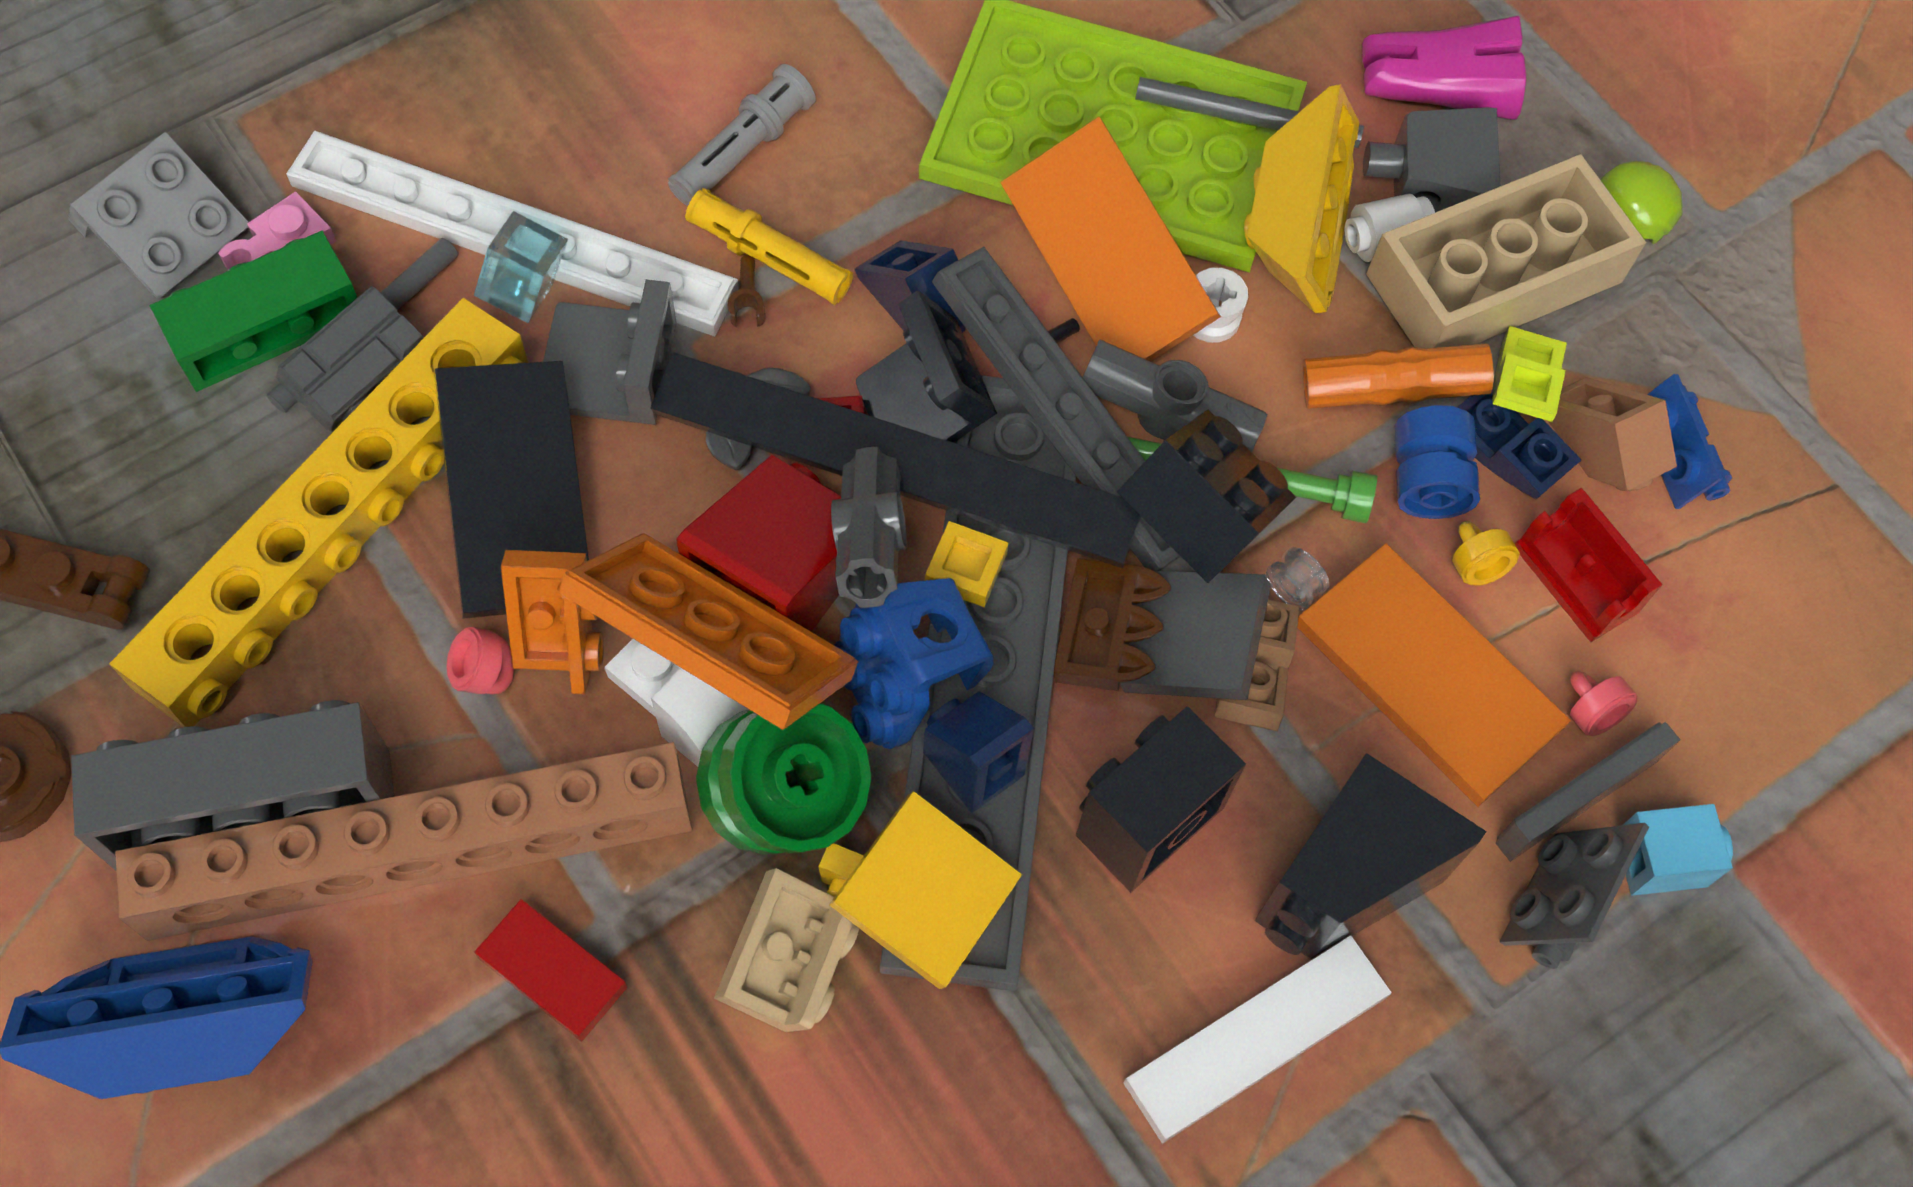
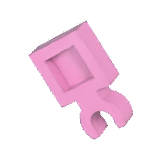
[218,191,336,270]

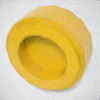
[1452,521,1520,586]

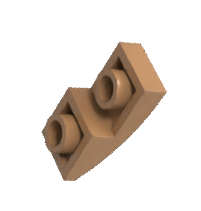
[1214,599,1300,732]

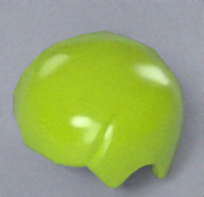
[1600,161,1683,244]

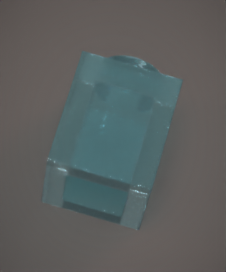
[474,211,568,323]

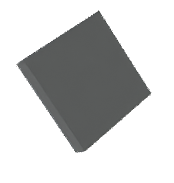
[1120,571,1271,700]

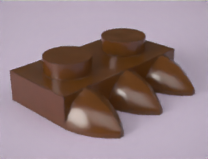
[1053,558,1171,691]

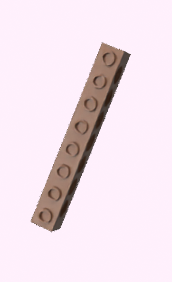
[115,742,692,941]

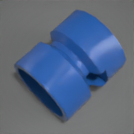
[1394,405,1480,519]

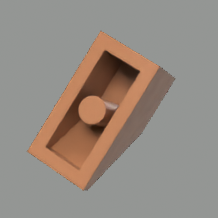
[1548,377,1677,491]

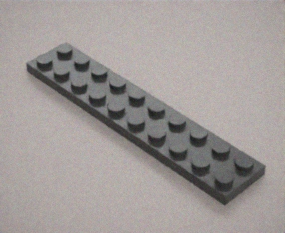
[880,375,1076,991]

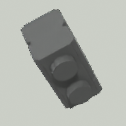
[276,286,423,431]

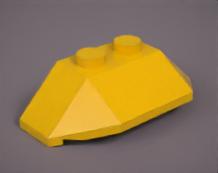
[1244,84,1360,313]

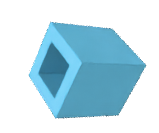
[1623,804,1733,896]

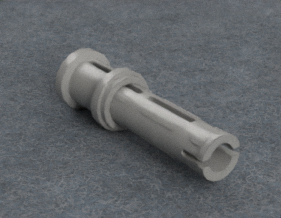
[668,64,816,206]

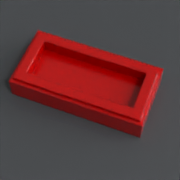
[474,899,628,1042]

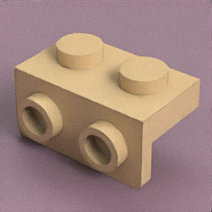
[714,868,859,1032]

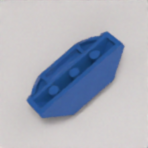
[0,936,313,1099]

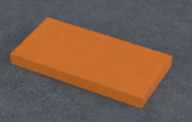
[1000,117,1221,361]
[558,533,858,730]
[1297,543,1571,807]

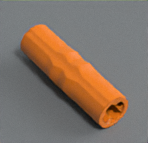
[1303,343,1494,409]

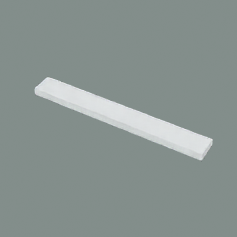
[286,131,739,337]

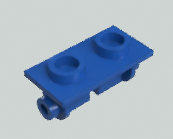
[1647,374,1732,509]

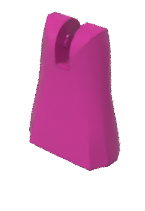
[1362,16,1526,120]

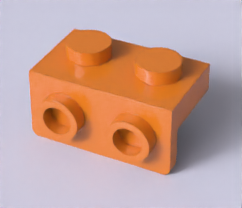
[501,550,604,695]

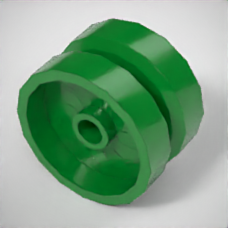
[696,703,871,855]

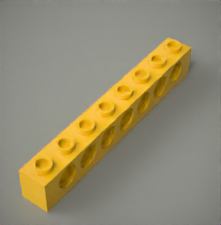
[109,298,528,727]

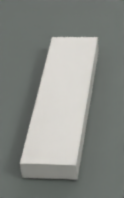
[1123,935,1392,1144]

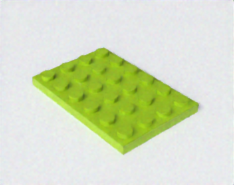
[919,0,1307,273]

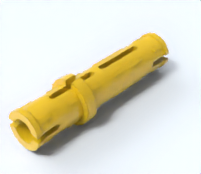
[685,188,853,305]

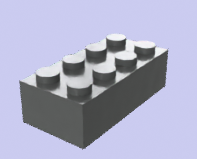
[71,700,395,871]

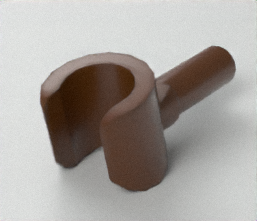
[728,255,765,327]

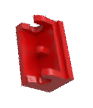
[1515,487,1663,642]

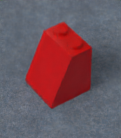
[676,455,841,632]

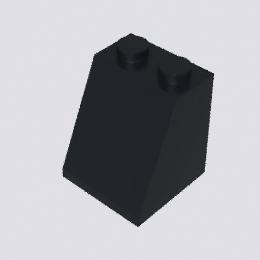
[1255,753,1486,960]

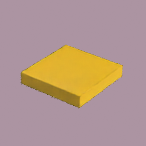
[829,791,1022,989]

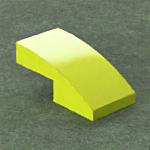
[1492,326,1567,422]

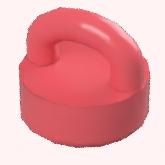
[446,627,514,695]
[1570,671,1637,736]

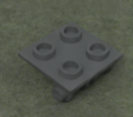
[1500,823,1649,969]

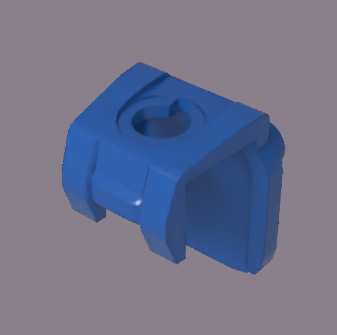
[834,578,994,749]

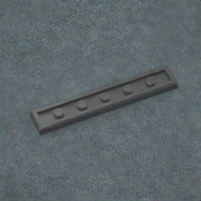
[932,247,1180,571]

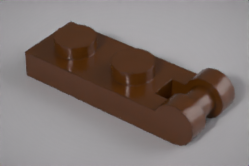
[0,529,151,630]

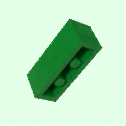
[149,230,358,392]

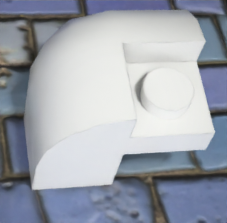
[605,639,749,767]

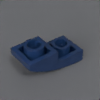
[1457,389,1581,499]

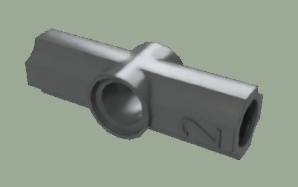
[1082,339,1268,452]
[831,447,907,608]

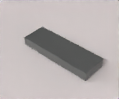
[1496,722,1681,862]

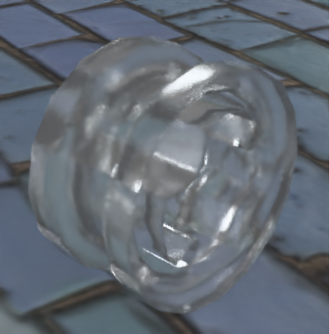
[1266,547,1330,611]

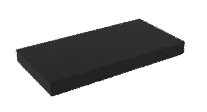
[434,361,589,619]

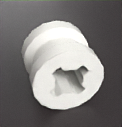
[1193,268,1248,343]

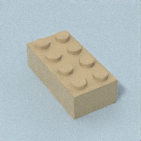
[1366,154,1646,348]

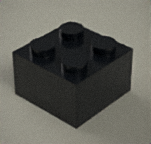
[1117,409,1296,583]
[1076,706,1246,893]

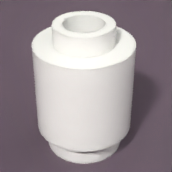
[1345,194,1435,262]

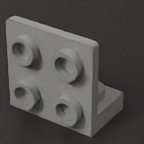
[68,132,248,298]

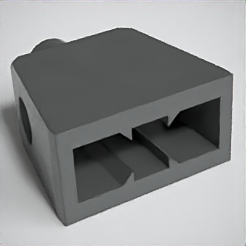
[1363,107,1501,213]

